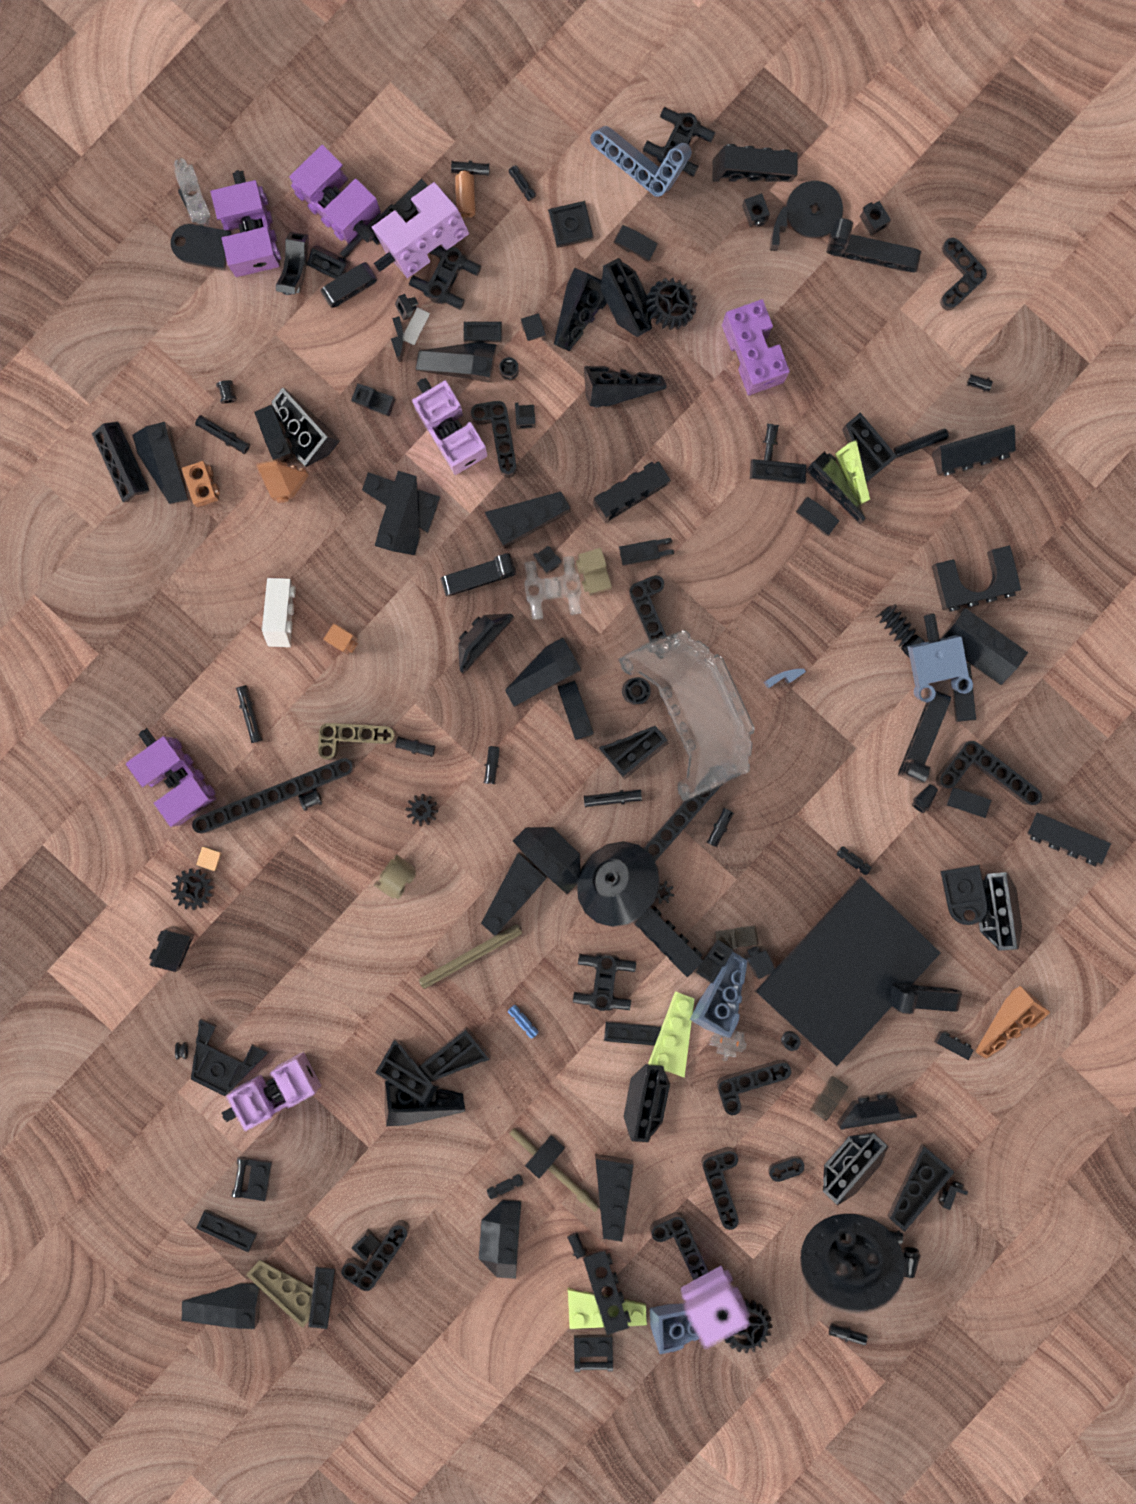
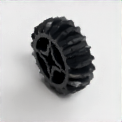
[646,278,697,330]
[724,1299,773,1354]

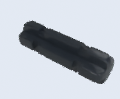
[509,165,536,201]
[837,846,872,875]
[487,1174,524,1199]

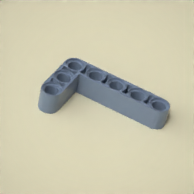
[590,126,692,197]

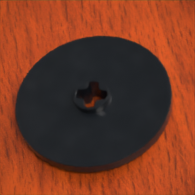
[786,181,843,238]

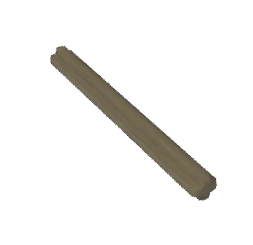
[419,924,522,989]

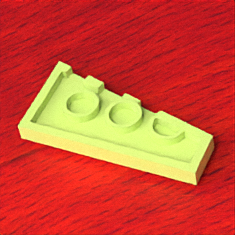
[648,991,694,1078]

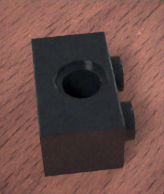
[745,945,775,980]

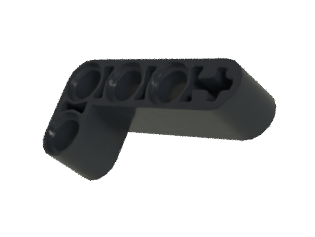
[471,401,517,478]
[440,553,517,597]
[629,575,669,655]
[889,983,962,1014]
[717,1060,791,1116]
[701,1147,739,1230]
[651,1212,709,1281]
[342,1220,409,1291]

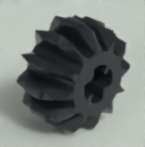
[405,794,439,826]

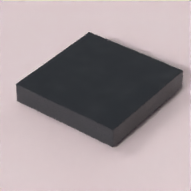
[548,201,594,248]

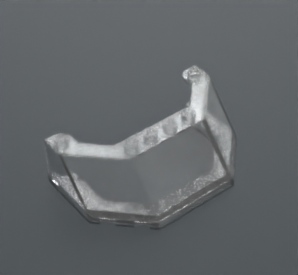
[618,630,754,801]

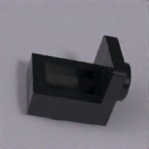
[938,1181,968,1210]

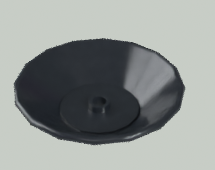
[577,841,660,927]

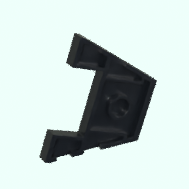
[191,1018,269,1096]

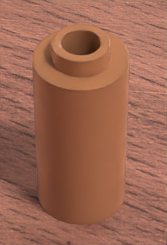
[455,171,475,218]

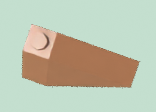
[257,461,309,503]
[976,986,1050,1059]

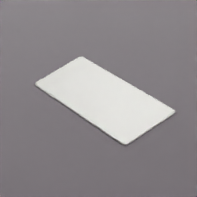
[404,308,430,345]

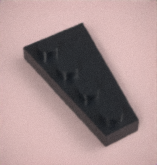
[362,472,441,533]

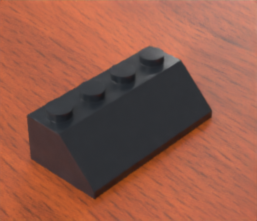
[932,425,1016,477]
[940,608,1029,685]

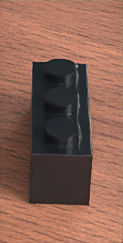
[934,1031,974,1061]

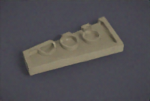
[246,1259,313,1328]

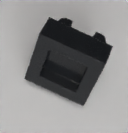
[395,294,419,321]

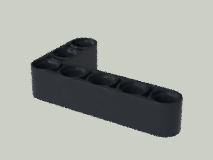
[826,218,921,273]
[898,690,951,783]
[936,741,1042,805]

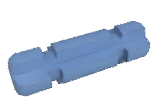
[508,1005,538,1039]

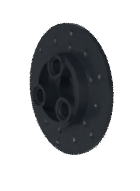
[800,1214,905,1313]

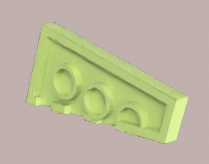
[568,1288,647,1329]

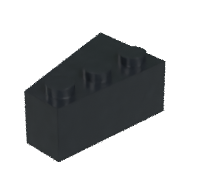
[842,412,898,483]
[598,725,669,780]
[420,1026,491,1081]
[375,1039,439,1103]

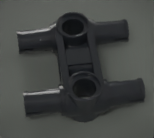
[643,106,716,177]
[409,245,482,310]
[573,953,636,1011]

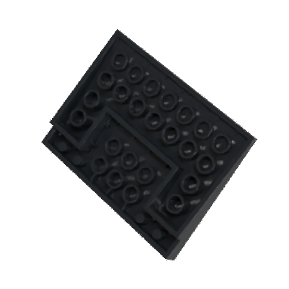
[755,876,941,1066]

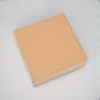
[196,847,222,871]

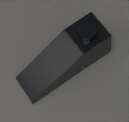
[254,404,294,462]
[557,681,593,741]

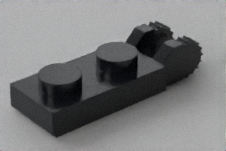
[619,538,675,566]

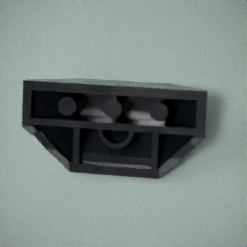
[601,258,652,337]
[458,613,514,674]
[513,827,580,894]
[979,872,1022,951]
[623,1064,670,1142]
[837,1092,917,1130]
[823,1133,889,1205]
[479,1199,521,1279]

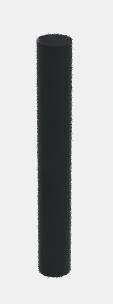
[339,213,380,259]

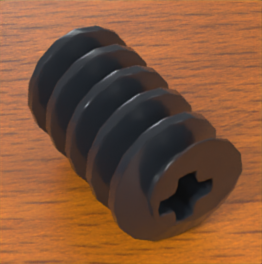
[875,604,916,647]

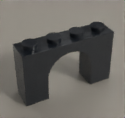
[932,545,1021,612]

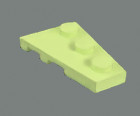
[835,441,870,505]

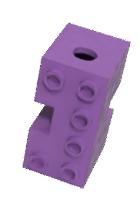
[722,299,790,396]

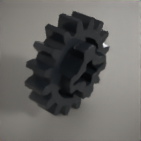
[171,868,215,910]

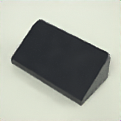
[306,245,350,279]

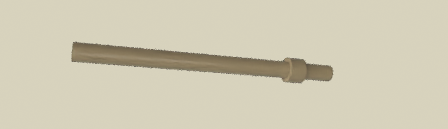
[509,1128,600,1212]

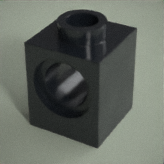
[742,193,770,227]
[860,201,891,236]

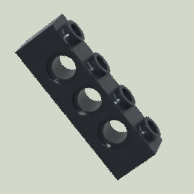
[583,1249,631,1335]

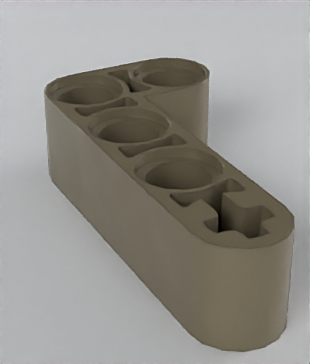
[318,723,396,760]

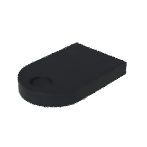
[170,224,232,271]
[940,864,988,925]

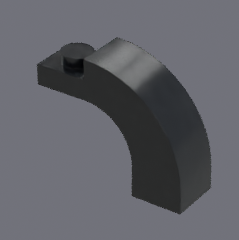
[276,232,309,295]

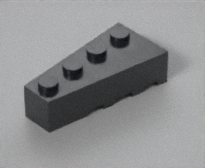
[712,144,798,182]
[485,491,570,549]
[1027,812,1112,867]
[887,1143,954,1232]

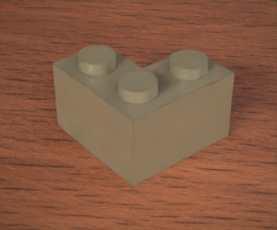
[576,548,612,596]

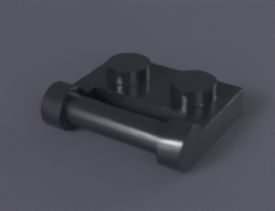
[231,1157,272,1201]
[574,1335,613,1372]

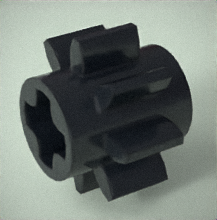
[656,880,675,904]

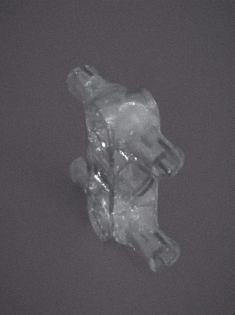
[174,158,211,226]
[524,556,582,620]

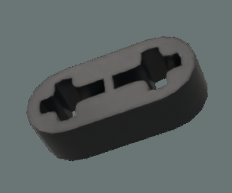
[768,1156,805,1182]

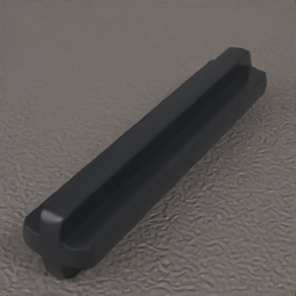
[894,428,949,457]

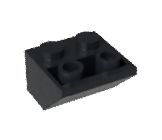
[149,926,194,972]

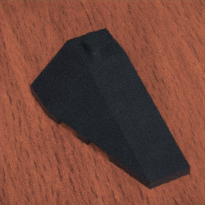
[554,268,607,352]
[416,342,497,383]
[584,366,667,408]
[272,387,340,467]
[132,421,188,504]
[806,451,866,524]
[375,470,420,556]
[505,638,581,707]
[385,1081,465,1127]
[181,1283,260,1329]

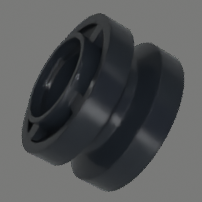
[622,677,651,704]

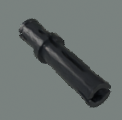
[195,415,250,454]
[235,685,263,744]
[584,789,642,808]

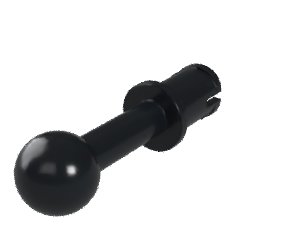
[763,423,779,461]

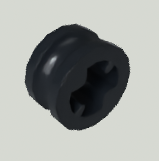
[175,1042,188,1060]

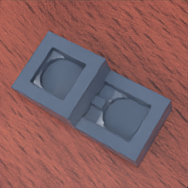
[763,669,806,688]

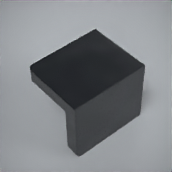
[521,313,546,341]
[515,402,536,429]
[533,546,562,575]
[352,1229,381,1261]

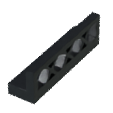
[92,421,150,503]

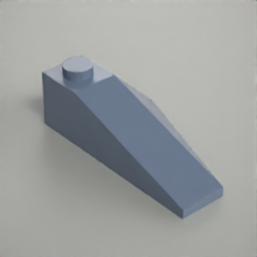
[690,952,747,1038]
[650,1303,699,1354]

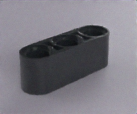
[321,262,377,308]

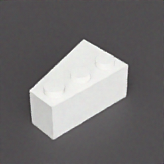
[262,578,296,647]

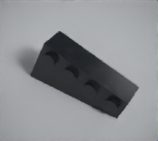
[593,461,671,524]
[481,852,547,936]
[633,906,704,978]
[595,1154,634,1242]

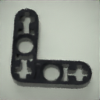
[940,237,987,311]

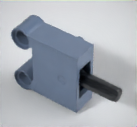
[908,613,973,702]

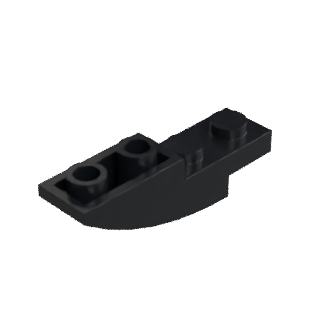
[368,178,428,245]

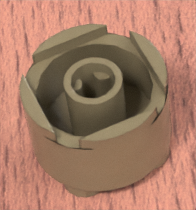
[374,854,416,899]

